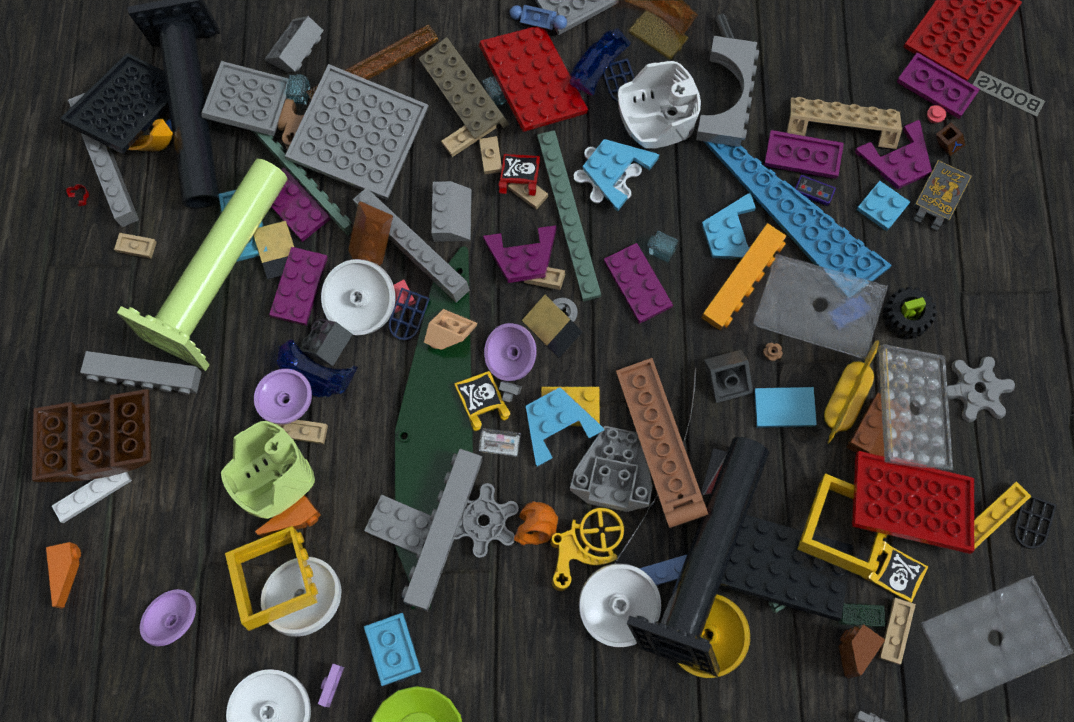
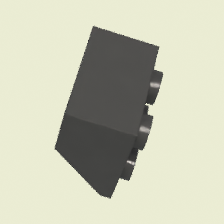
[299,319,353,366]

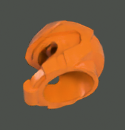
[514,501,558,545]

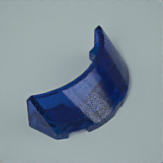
[570,28,631,96]
[277,339,358,397]

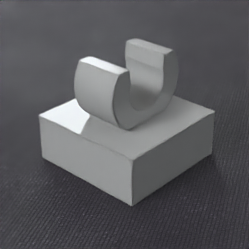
[499,381,522,402]

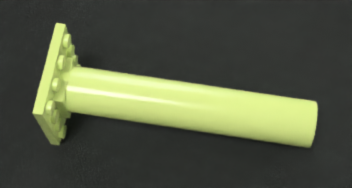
[117,159,288,371]

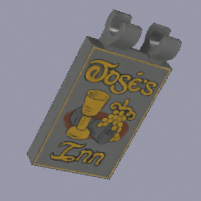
[913,160,972,231]

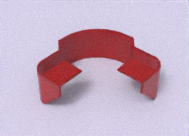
[66,184,89,206]

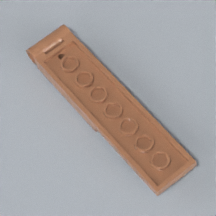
[616,358,708,528]

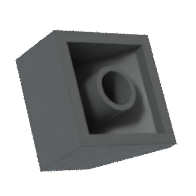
[704,350,753,403]

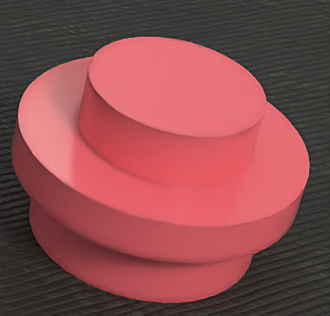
[927,105,946,123]

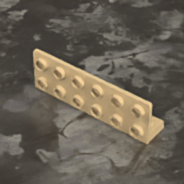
[787,97,902,149]

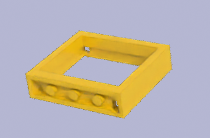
[797,474,887,578]
[225,526,318,631]

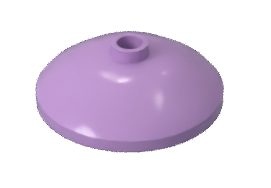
[484,323,536,381]
[254,369,312,424]
[140,589,196,646]

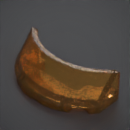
[624,0,698,36]

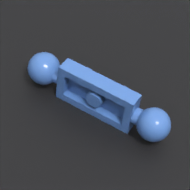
[510,5,567,30]

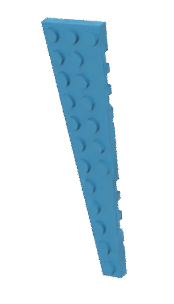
[703,141,892,301]

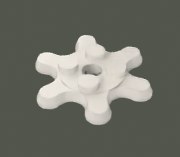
[574,147,642,203]

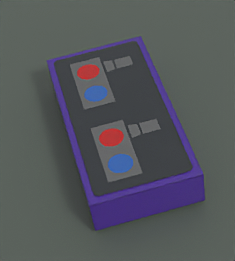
[795,175,836,206]

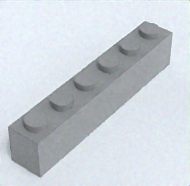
[80,351,202,395]

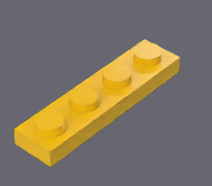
[974,481,1031,549]

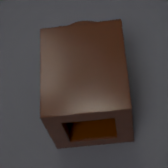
[936,123,965,156]

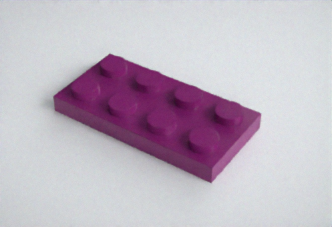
[897,53,980,119]
[764,130,844,179]
[271,167,330,242]
[604,243,673,324]
[269,247,328,326]

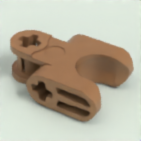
[278,99,304,151]

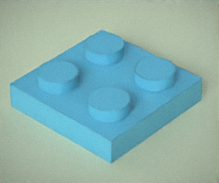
[857,181,910,231]

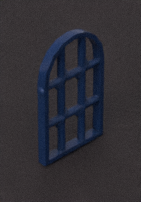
[601,59,635,102]
[389,288,430,340]

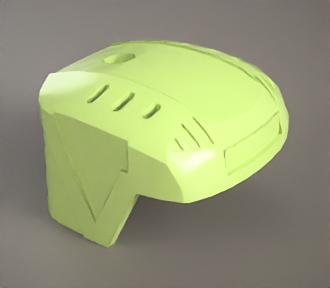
[221,421,315,519]

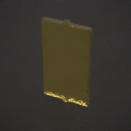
[629,10,688,59]

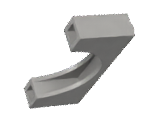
[696,36,759,147]

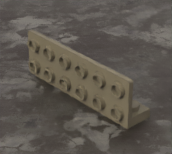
[419,37,509,139]

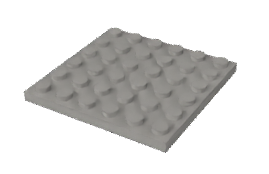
[285,64,429,200]

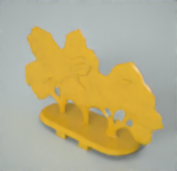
[824,340,879,443]

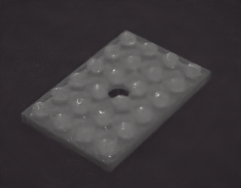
[753,254,888,359]
[878,344,953,471]
[920,575,1074,702]

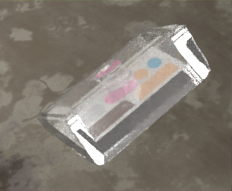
[479,428,521,457]

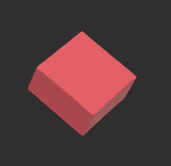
[394,280,416,313]

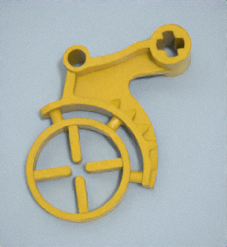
[550,508,624,591]

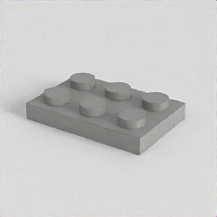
[364,495,433,554]

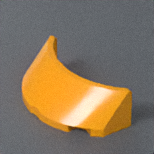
[128,119,173,151]

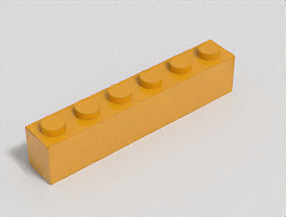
[702,223,786,330]

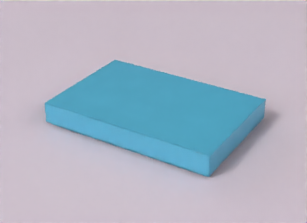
[754,387,817,428]
[364,613,421,686]

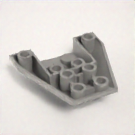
[570,426,652,512]

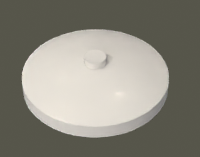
[321,259,395,335]
[261,557,341,637]
[579,563,661,647]
[226,670,311,722]

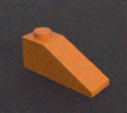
[255,495,321,538]
[46,542,81,609]

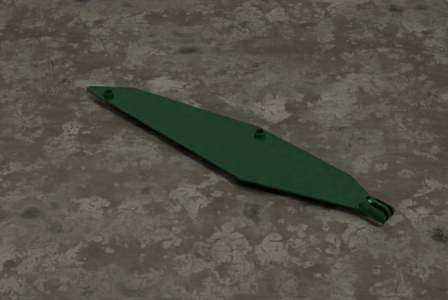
[395,246,473,610]

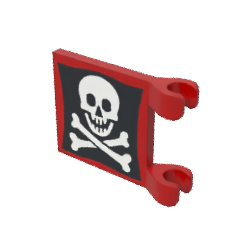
[499,154,540,196]

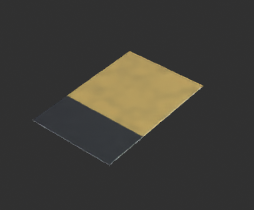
[253,221,294,279]
[522,295,583,358]

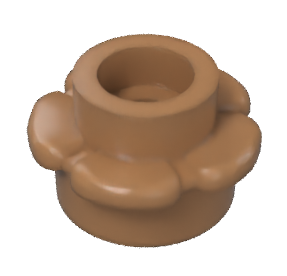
[763,343,783,361]

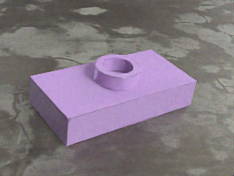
[318,664,344,707]

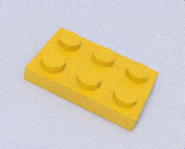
[541,387,600,426]

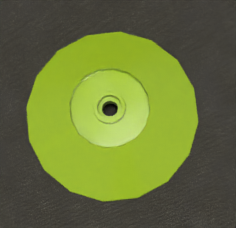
[371,686,462,722]

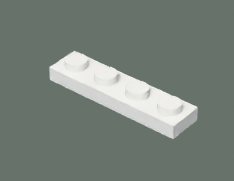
[52,472,132,523]

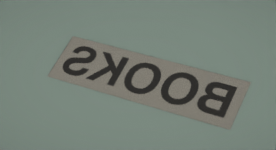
[972,71,1045,116]

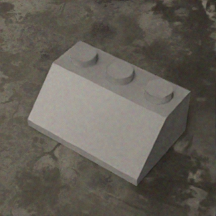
[264,16,324,72]
[431,181,472,242]

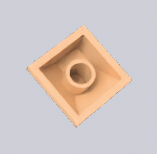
[424,309,477,350]

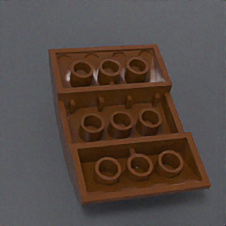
[32,389,151,482]

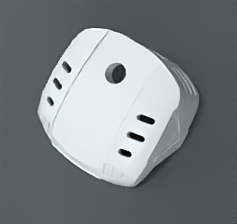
[618,61,701,148]

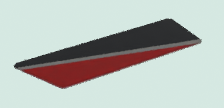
[701,448,727,495]

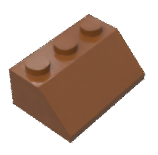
[348,201,393,266]
[846,393,909,457]
[839,624,885,678]

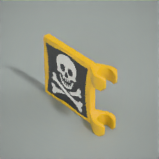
[454,371,510,431]
[861,541,928,603]

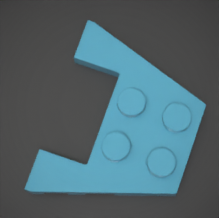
[583,139,659,211]
[702,193,756,259]
[526,387,604,466]

